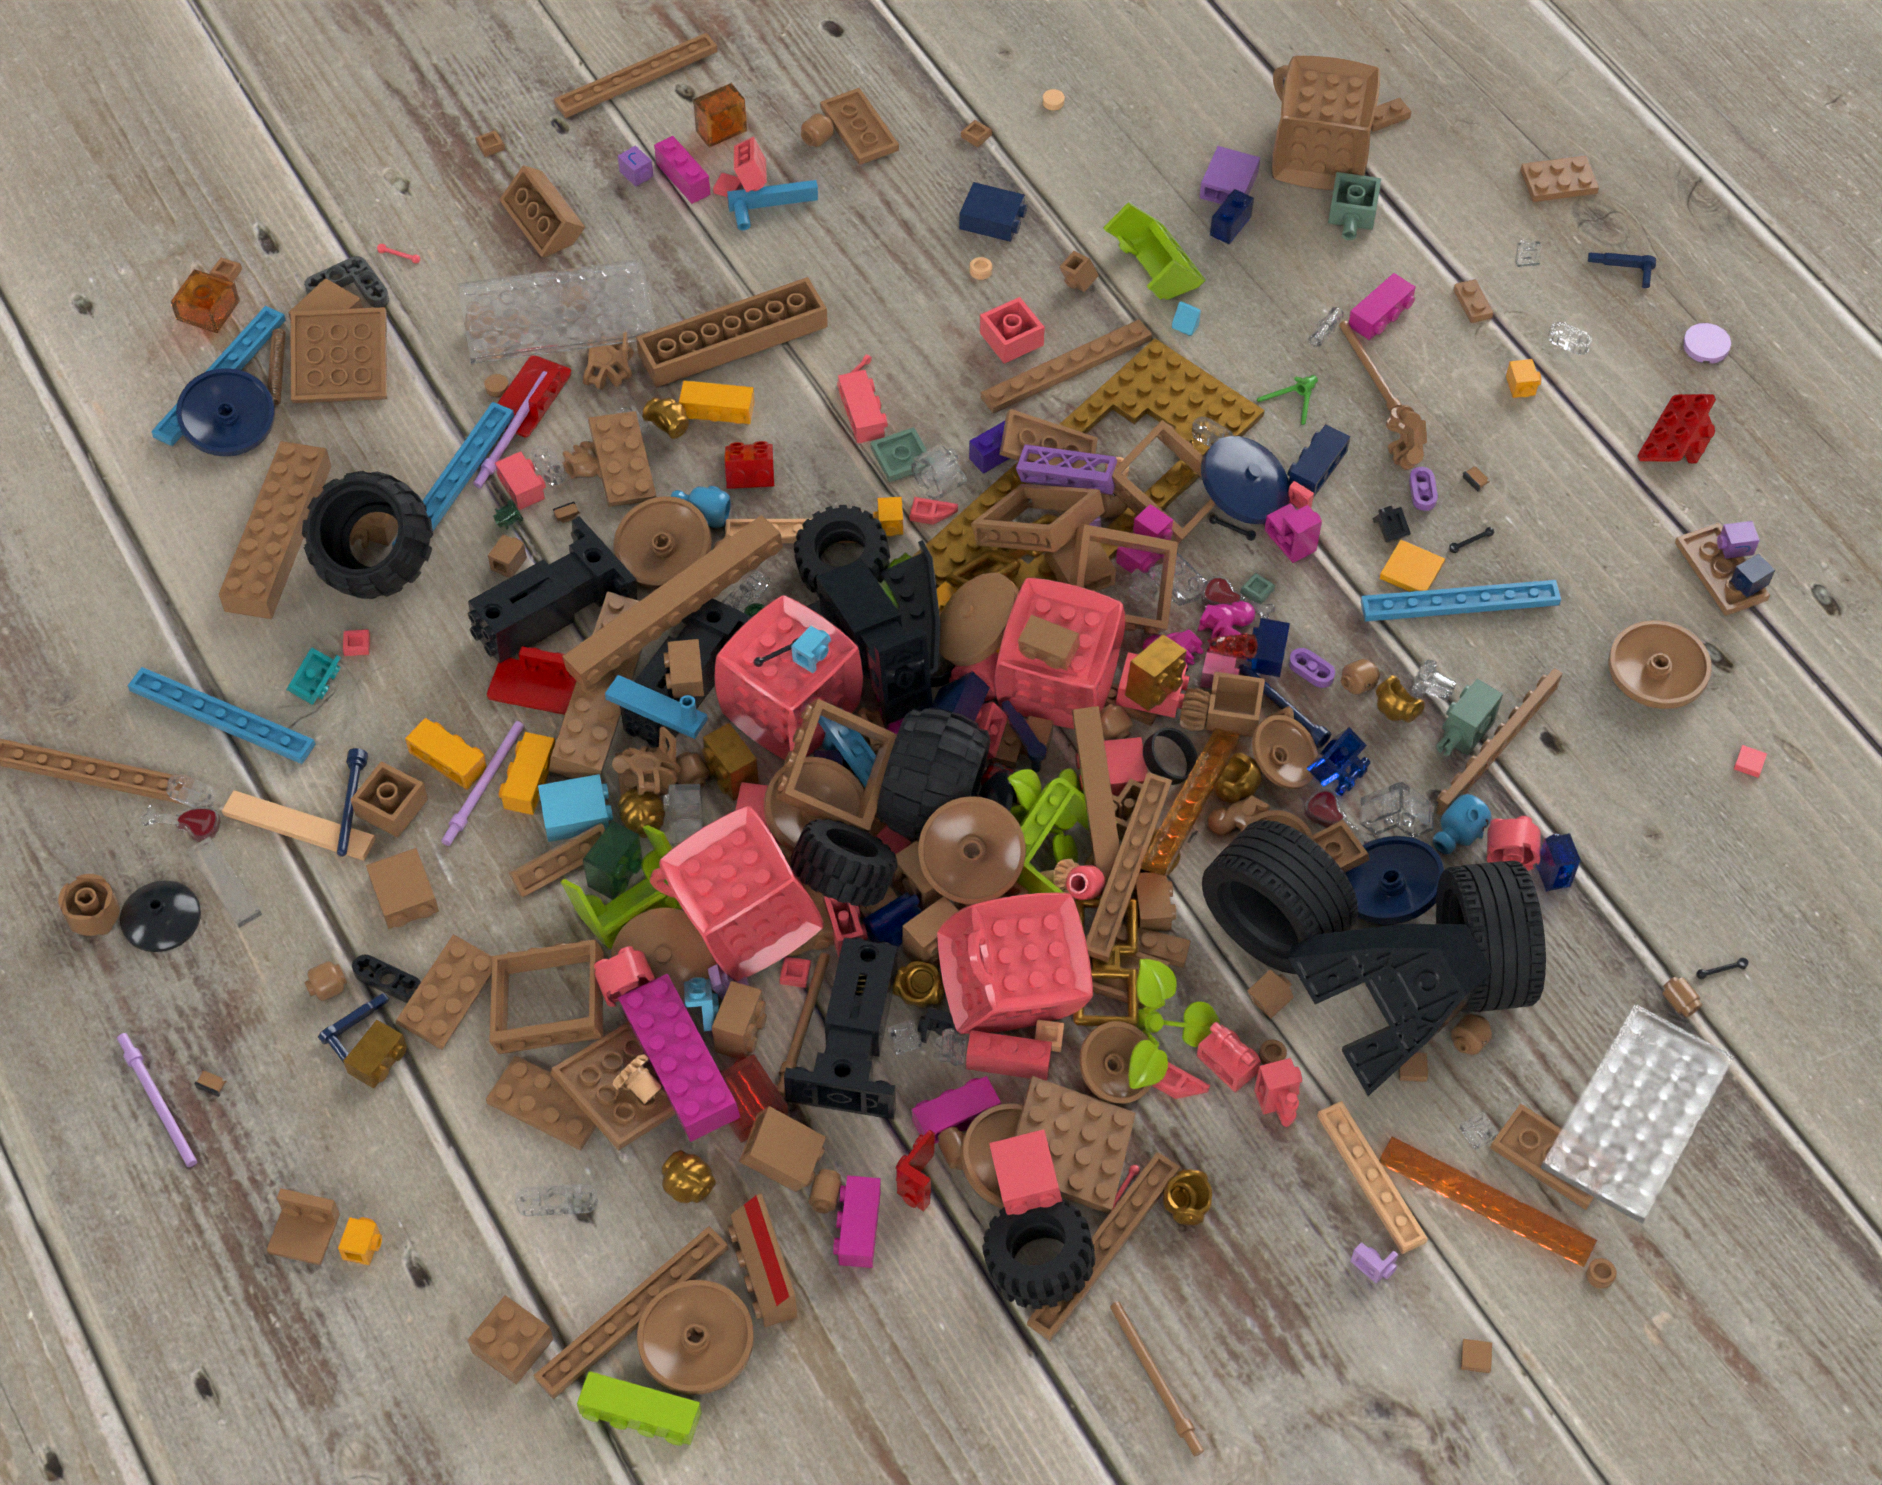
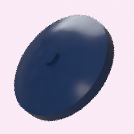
[176,368,275,457]
[1201,436,1290,524]
[1345,836,1444,925]

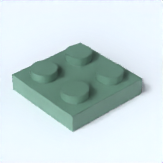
[870,427,933,483]

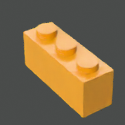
[679,380,755,424]
[405,718,487,790]
[499,732,556,815]

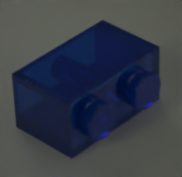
[1210,189,1254,244]
[1247,618,1290,677]
[1536,833,1581,892]

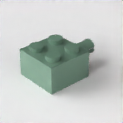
[1328,172,1381,240]
[1436,679,1503,756]

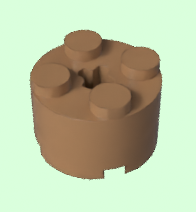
[58,874,120,936]

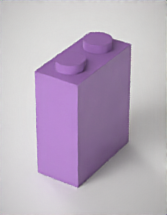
[1200,146,1260,210]

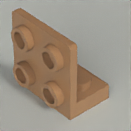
[267,1188,340,1265]

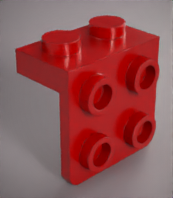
[725,441,775,489]
[896,1130,935,1212]

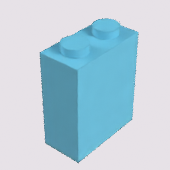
[538,774,613,842]

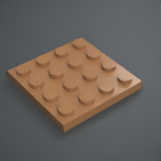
[291,307,387,403]
[551,1022,676,1151]
[1015,1076,1136,1214]

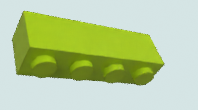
[577,1371,702,1446]

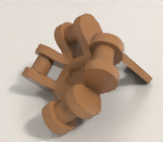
[583,332,634,390]
[1386,405,1427,470]
[612,727,681,795]

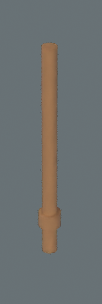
[1339,321,1402,412]
[775,953,830,1097]
[1110,1302,1204,1457]

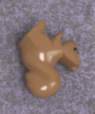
[562,441,601,479]
[1208,795,1270,835]

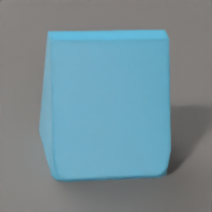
[1172,301,1201,336]

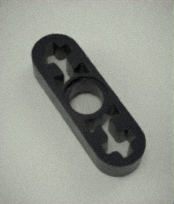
[352,954,421,1003]

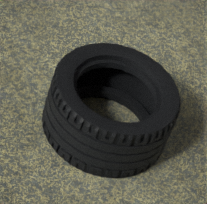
[1202,820,1358,974]
[1436,861,1546,1013]

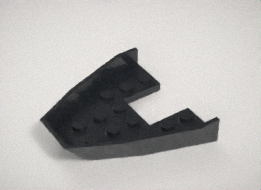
[806,540,940,680]
[1288,924,1492,1096]

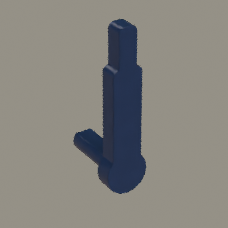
[1588,252,1656,288]
[1002,700,1047,773]
[318,993,389,1063]

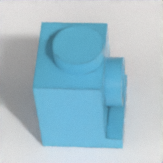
[791,626,831,673]

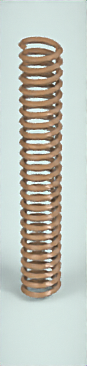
[267,329,286,405]

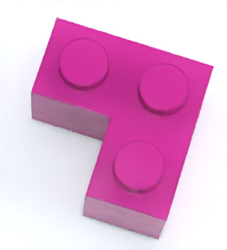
[1265,503,1322,563]
[1116,504,1173,578]

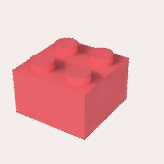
[980,297,1045,364]

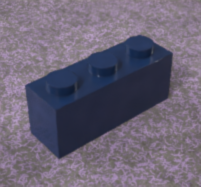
[1287,424,1351,498]

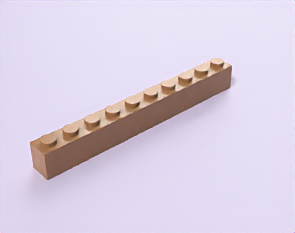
[562,515,783,689]

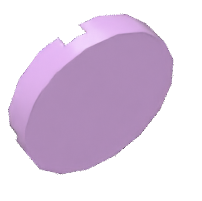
[1683,323,1731,363]

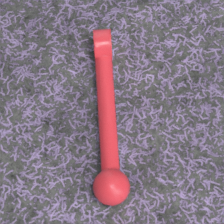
[377,244,420,263]
[837,354,872,386]
[1109,1165,1140,1214]

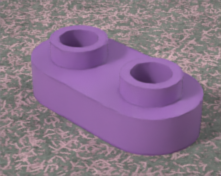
[1409,467,1438,511]
[1289,648,1335,688]

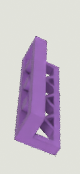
[1016,445,1117,494]

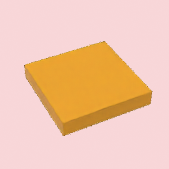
[1379,540,1445,592]

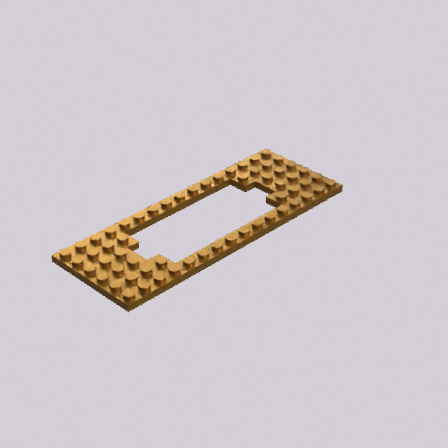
[911,338,1265,591]

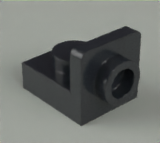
[1372,506,1411,543]
[917,1008,958,1043]

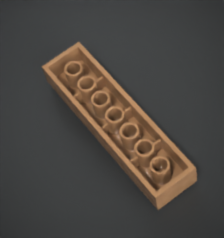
[636,277,828,388]
[219,441,331,619]
[549,591,643,779]

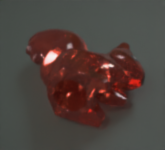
[1207,633,1258,659]

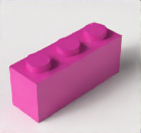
[654,136,711,204]
[1348,273,1416,341]
[912,1076,1001,1144]
[833,1175,881,1268]

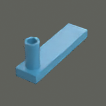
[727,180,818,230]
[605,675,708,739]
[818,708,876,788]

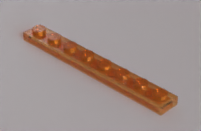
[1141,728,1239,876]
[1379,1136,1597,1267]

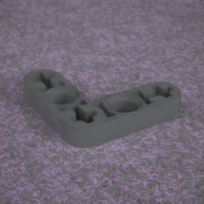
[304,256,389,308]

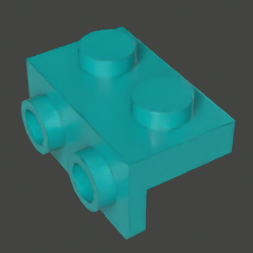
[286,647,341,705]

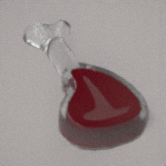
[1201,576,1275,621]
[1304,789,1375,845]
[140,805,221,843]

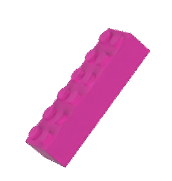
[618,974,740,1142]

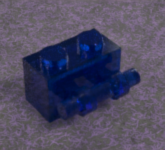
[1306,727,1371,796]
[863,892,922,948]

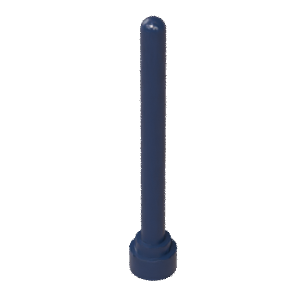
[1238,664,1332,748]
[337,748,368,857]

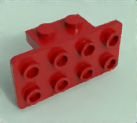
[497,355,572,438]
[1637,394,1716,463]
[486,647,577,715]

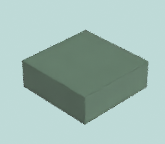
[1240,573,1275,605]

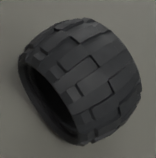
[302,471,433,599]
[877,708,991,842]

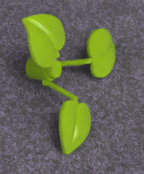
[1007,768,1084,863]
[1128,959,1220,1089]

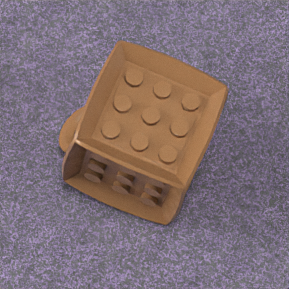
[1272,56,1380,190]

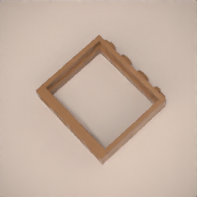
[1112,420,1216,545]
[971,484,1105,552]
[1069,524,1178,635]
[776,699,897,832]
[489,940,604,1054]

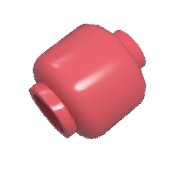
[1066,865,1105,900]

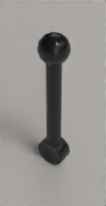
[1209,515,1256,541]
[1449,527,1494,553]
[753,638,798,667]
[1696,957,1749,980]

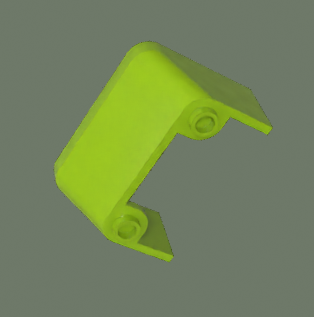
[1103,202,1206,300]
[1016,778,1117,894]
[560,825,682,950]

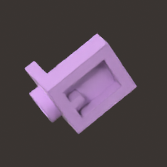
[708,964,749,1000]
[1350,1242,1398,1284]

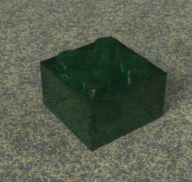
[583,821,643,900]

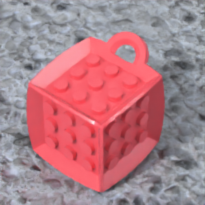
[994,578,1125,729]
[715,595,863,760]
[650,806,824,982]
[937,893,1093,1034]

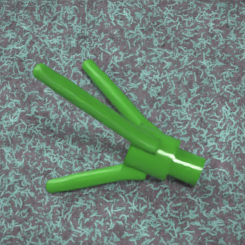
[1257,375,1318,425]

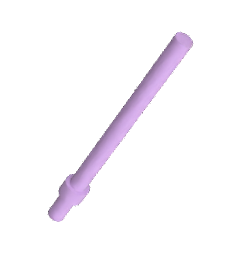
[473,371,547,488]
[441,721,524,846]
[117,1033,197,1167]

